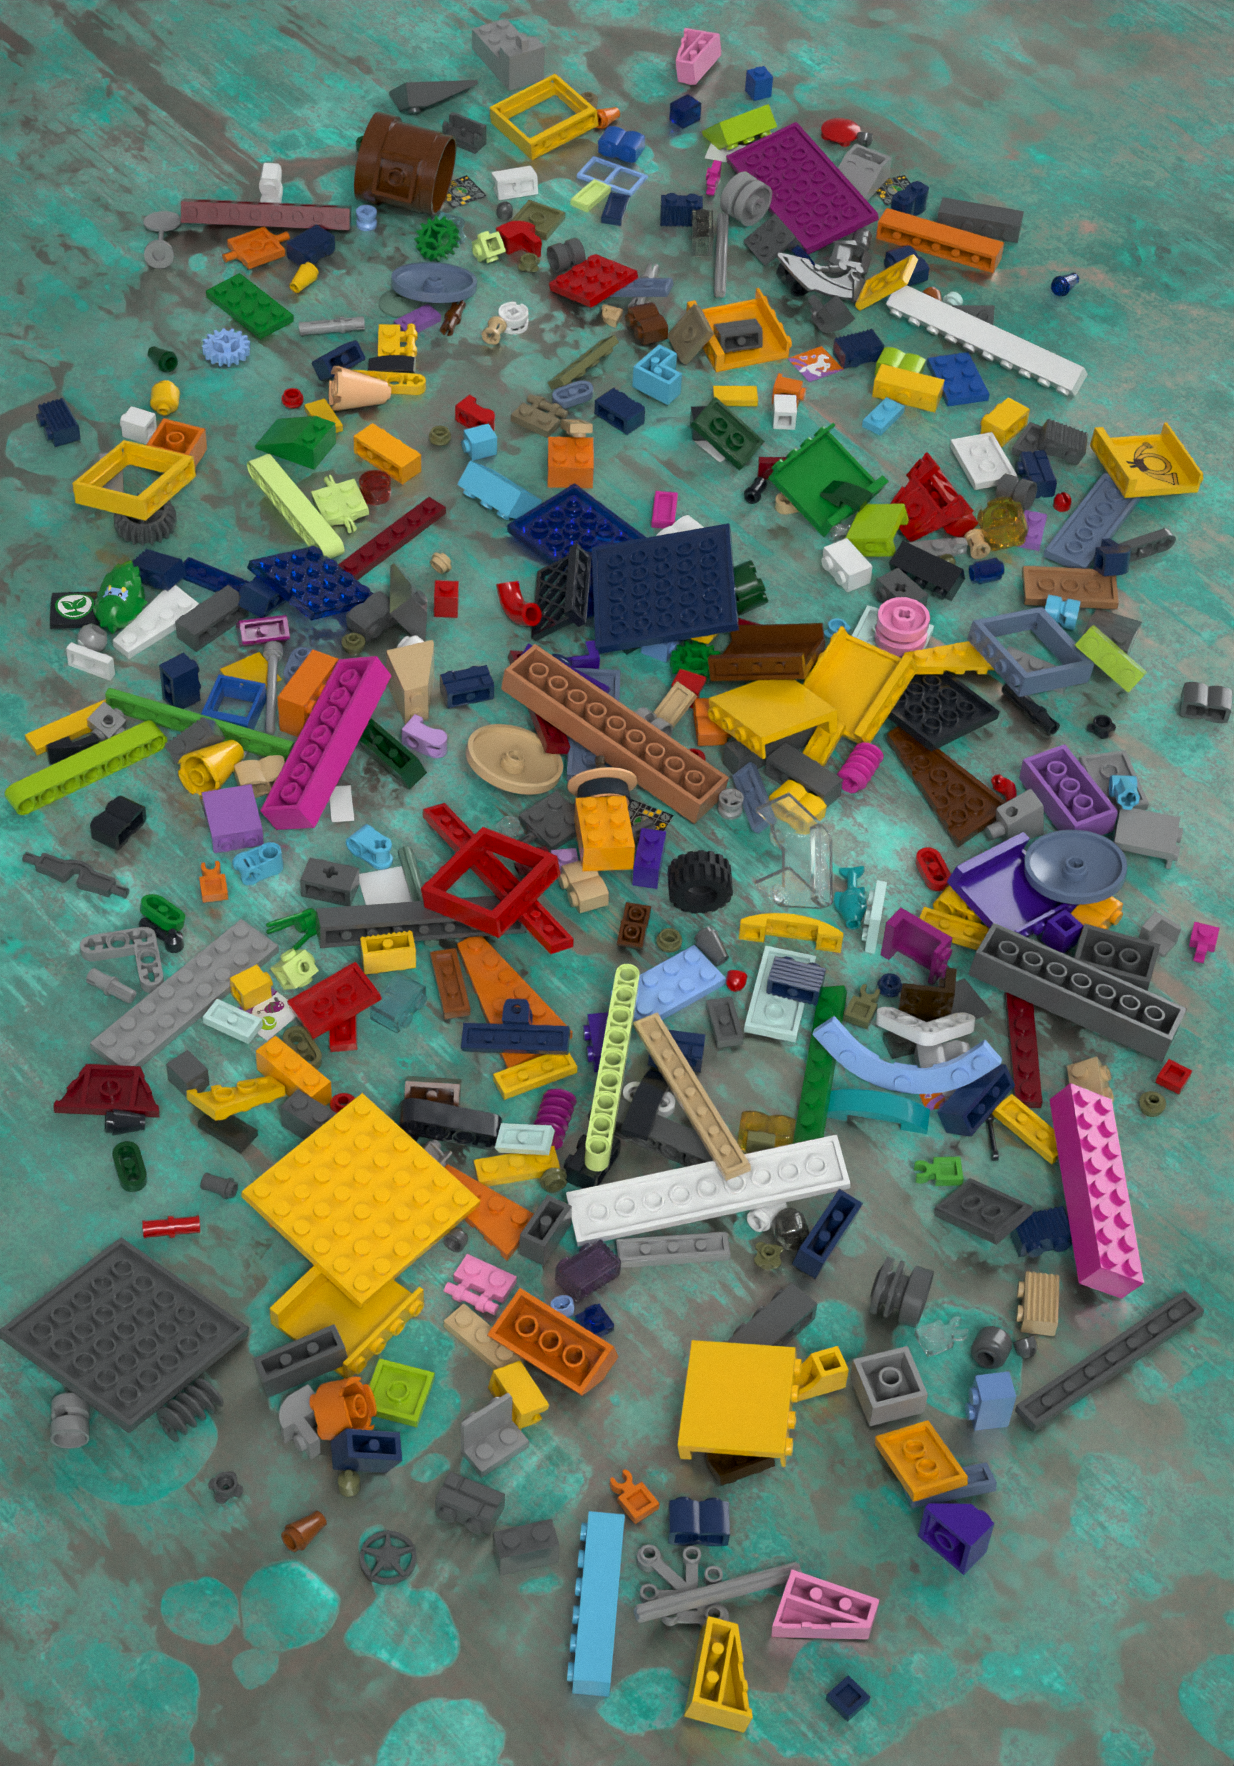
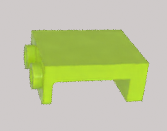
[845,504,909,557]

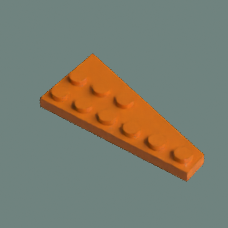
[457,936,573,1069]

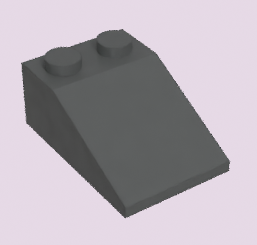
[1083,609,1142,656]

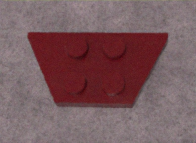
[53,1064,160,1118]

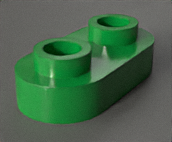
[140,894,185,932]

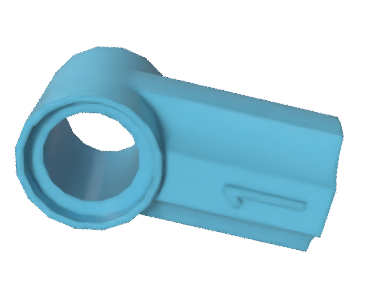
[1109,775,1140,810]

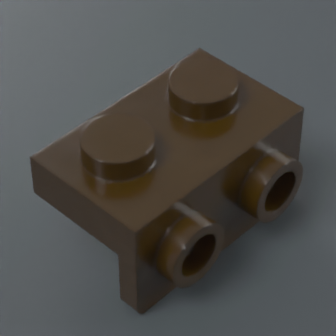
[705,1453,775,1486]

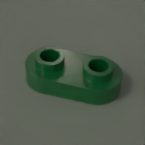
[112,1141,147,1192]

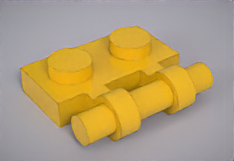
[378,323,418,357]

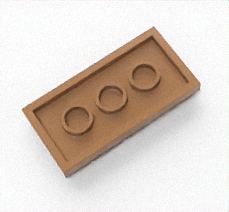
[1022,566,1119,609]

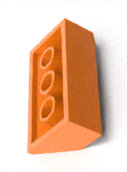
[487,1288,619,1396]

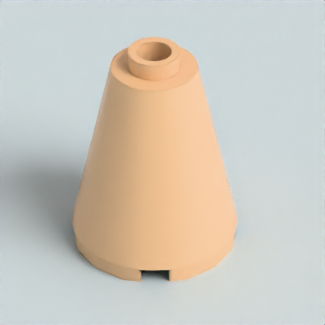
[328,366,391,411]

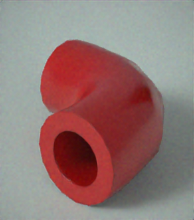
[496,581,542,627]

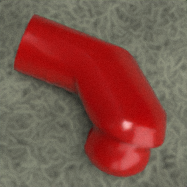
[991,774,1017,802]

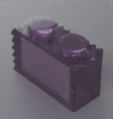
[555,1239,621,1303]

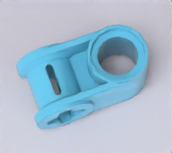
[346,824,393,870]
[232,842,284,885]

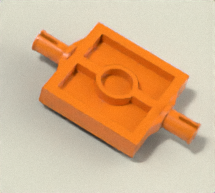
[222,227,290,269]

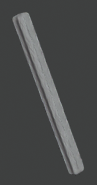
[714,213,729,298]
[633,1562,802,1623]

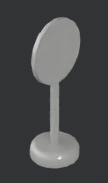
[143,211,181,269]

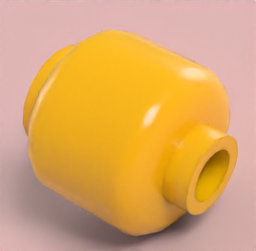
[150,380,180,415]

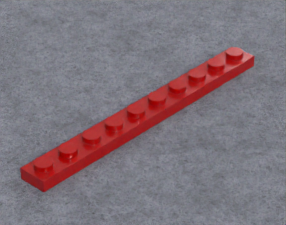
[423,803,574,954]

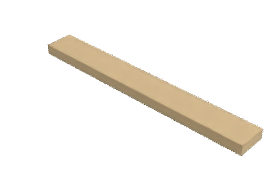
[633,1012,751,1181]

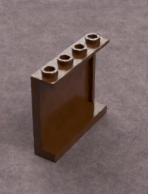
[708,623,825,681]

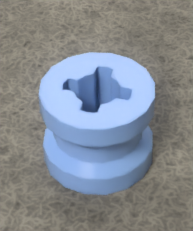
[356,205,377,231]

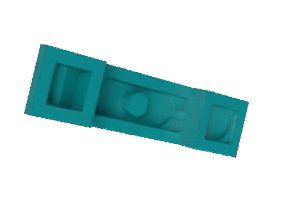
[827,1089,930,1134]

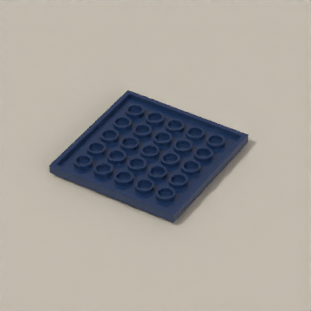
[592,523,739,654]

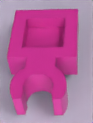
[706,160,722,196]

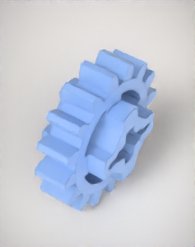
[202,328,250,367]

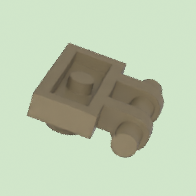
[511,394,569,438]

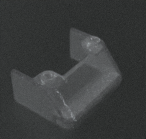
[755,792,833,909]

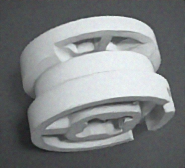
[498,302,529,335]

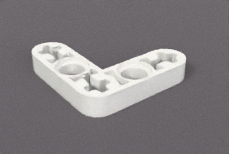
[876,1007,975,1046]

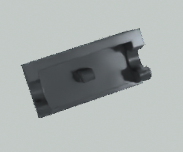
[442,112,486,154]

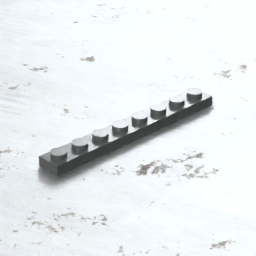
[1015,1291,1204,1431]

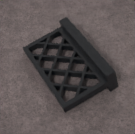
[531,543,591,641]

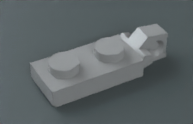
[907,538,968,557]

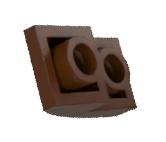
[617,902,651,949]

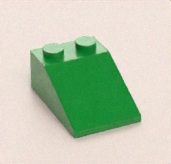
[255,416,336,470]

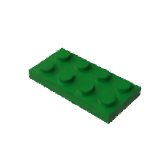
[206,273,294,339]

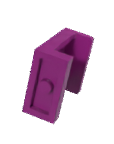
[881,907,952,985]

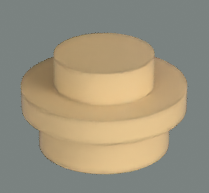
[430,552,452,574]

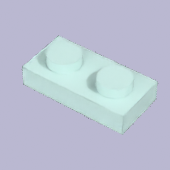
[203,999,263,1044]
[495,1123,555,1155]

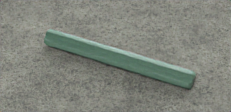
[398,846,439,948]

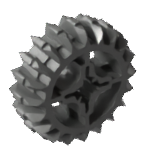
[113,493,177,546]

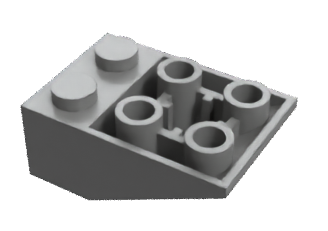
[838,144,892,201]

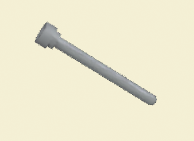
[263,641,283,735]

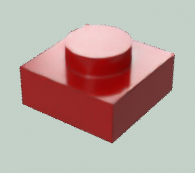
[1155,1059,1193,1094]

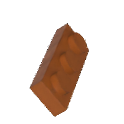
[430,948,470,1019]

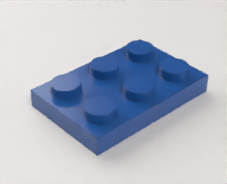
[927,352,990,407]

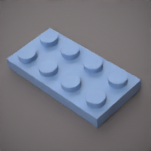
[610,945,726,1022]

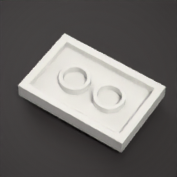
[950,432,1017,490]

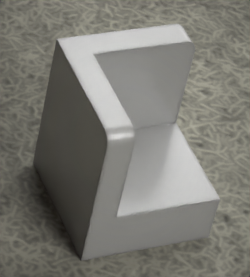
[1139,911,1181,957]

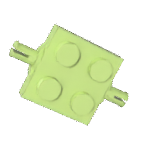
[311,475,369,533]

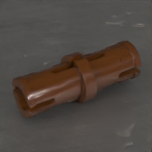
[440,300,466,336]

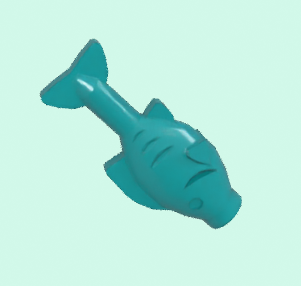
[834,866,867,930]

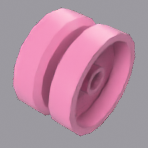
[874,597,930,657]

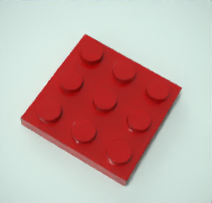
[549,254,638,308]

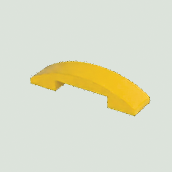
[739,913,844,953]

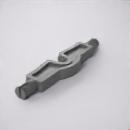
[22,852,129,899]

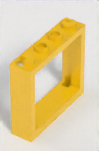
[489,74,598,160]
[72,440,196,521]

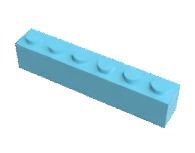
[567,1511,625,1697]

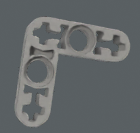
[80,927,164,993]

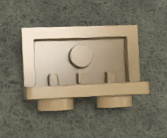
[1067,1057,1114,1102]

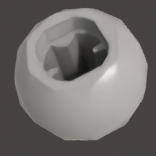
[77,623,107,652]

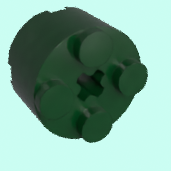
[734,560,768,615]

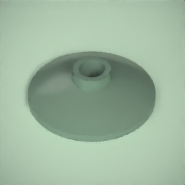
[379,290,422,318]

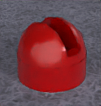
[1053,492,1072,512]
[726,970,748,992]

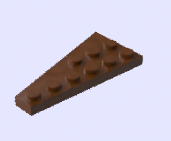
[886,726,1006,848]

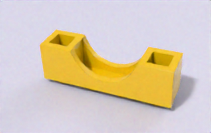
[793,1346,849,1403]

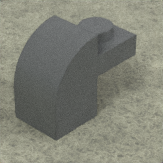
[808,294,855,333]

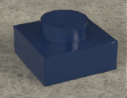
[826,1675,871,1722]

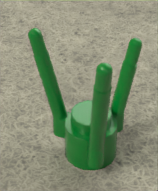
[266,908,317,950]

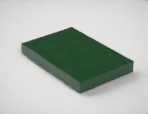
[690,397,765,471]

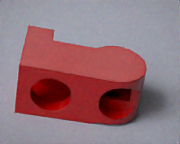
[455,394,495,431]

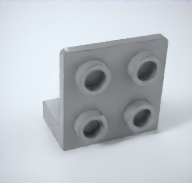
[461,1393,529,1478]

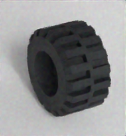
[667,850,733,914]

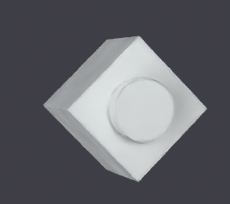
[772,394,797,430]
[120,406,157,444]

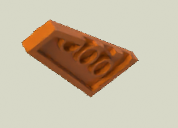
[445,1164,534,1261]

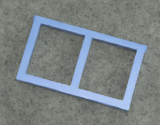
[577,156,648,197]

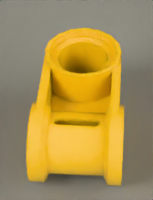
[933,885,982,924]

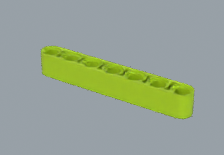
[4,720,168,815]

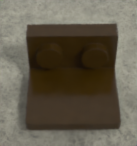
[898,967,957,1022]

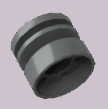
[870,1256,934,1328]

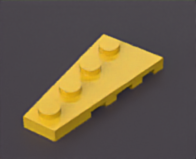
[903,641,998,674]

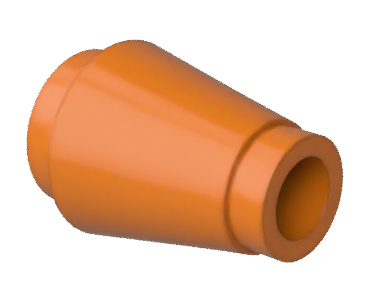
[596,107,620,129]

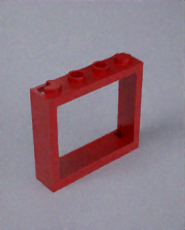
[421,827,560,938]

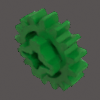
[414,216,461,262]
[670,640,720,684]

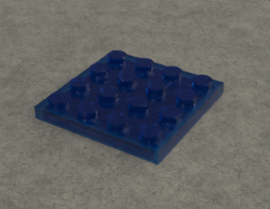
[247,546,374,621]

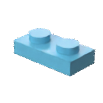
[862,397,905,436]

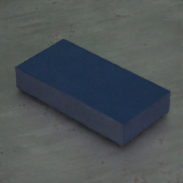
[601,192,630,226]

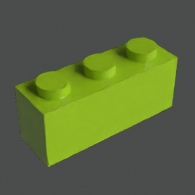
[1075,625,1147,693]

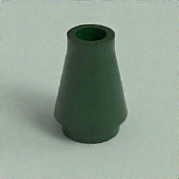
[147,346,178,372]

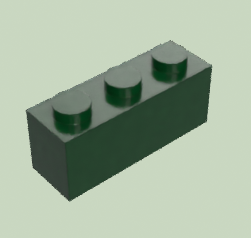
[358,718,427,790]

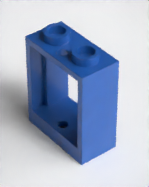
[201,674,266,730]

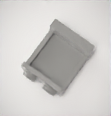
[1113,806,1183,869]

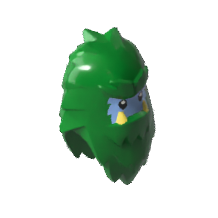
[93,560,148,634]

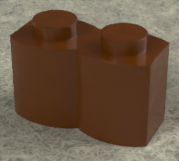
[625,302,668,345]

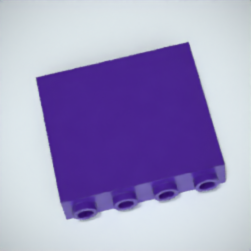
[947,832,1079,938]

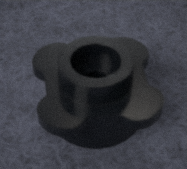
[1087,715,1116,739]

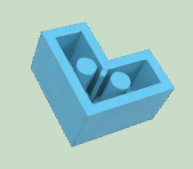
[632,344,682,405]

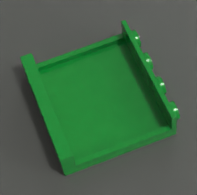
[768,423,889,537]

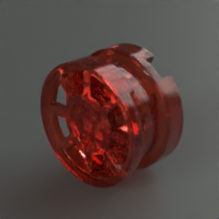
[359,470,391,505]

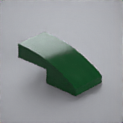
[820,481,873,512]

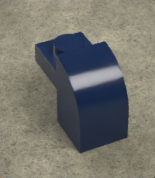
[1093,538,1132,576]

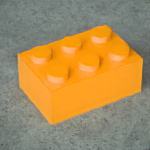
[574,796,635,872]

